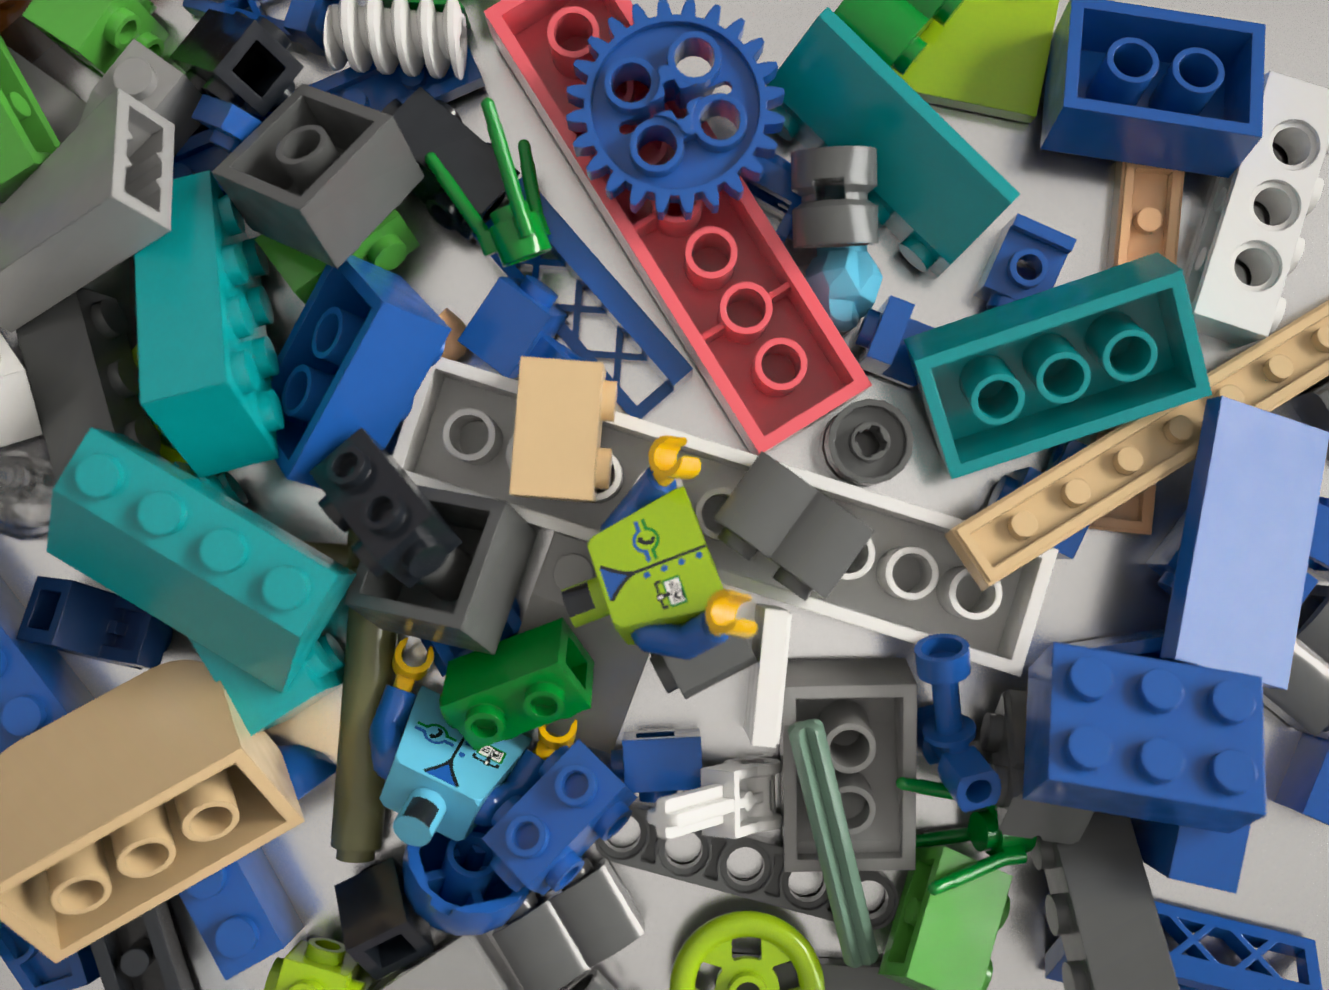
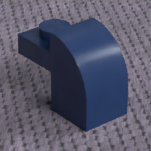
[16,576,173,670]

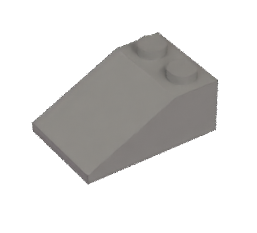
[518,531,650,754]
[780,658,917,872]

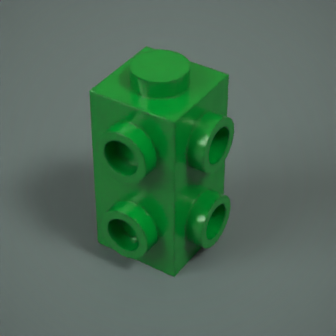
[439,617,594,750]

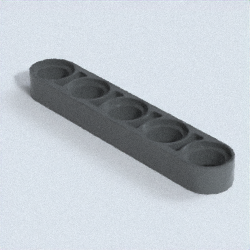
[594,802,899,930]

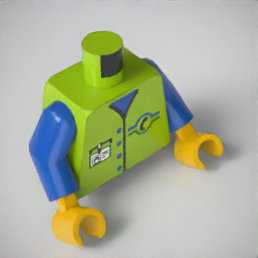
[561,435,757,660]

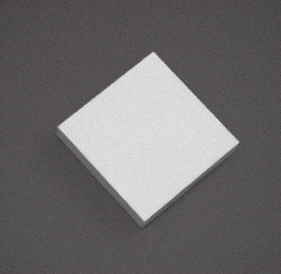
[744,604,792,748]

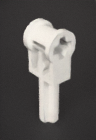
[647,757,782,840]

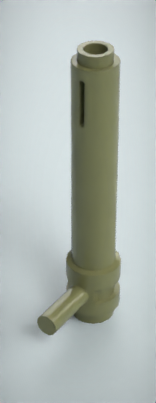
[303,529,398,863]

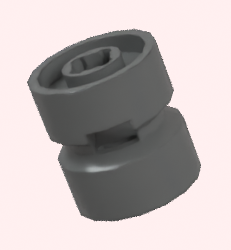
[790,146,879,248]
[818,399,914,488]

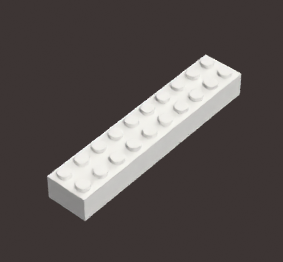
[393,357,1059,677]

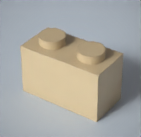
[509,356,617,503]

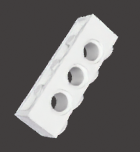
[1185,70,1329,346]

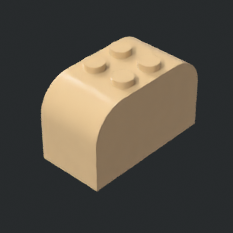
[0,660,305,963]

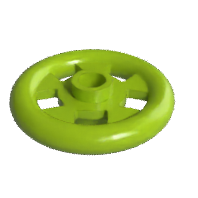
[669,910,825,990]

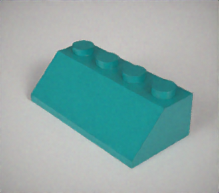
[766,7,1020,277]
[46,427,357,693]

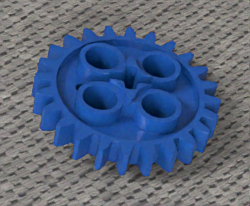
[566,0,785,220]

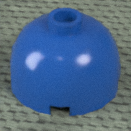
[402,825,530,936]

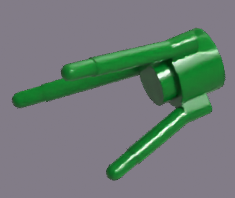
[424,97,552,267]
[896,777,1037,895]

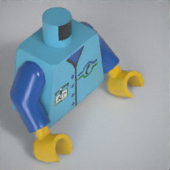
[368,637,577,847]

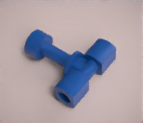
[914,634,1001,813]

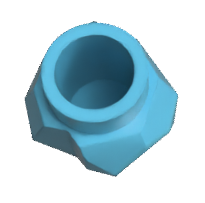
[805,245,883,332]

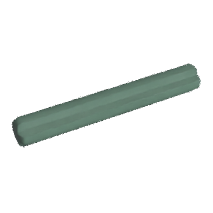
[788,719,879,968]

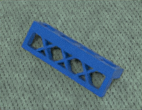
[473,177,693,419]
[1045,901,1323,990]

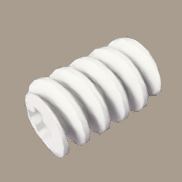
[323,0,467,80]

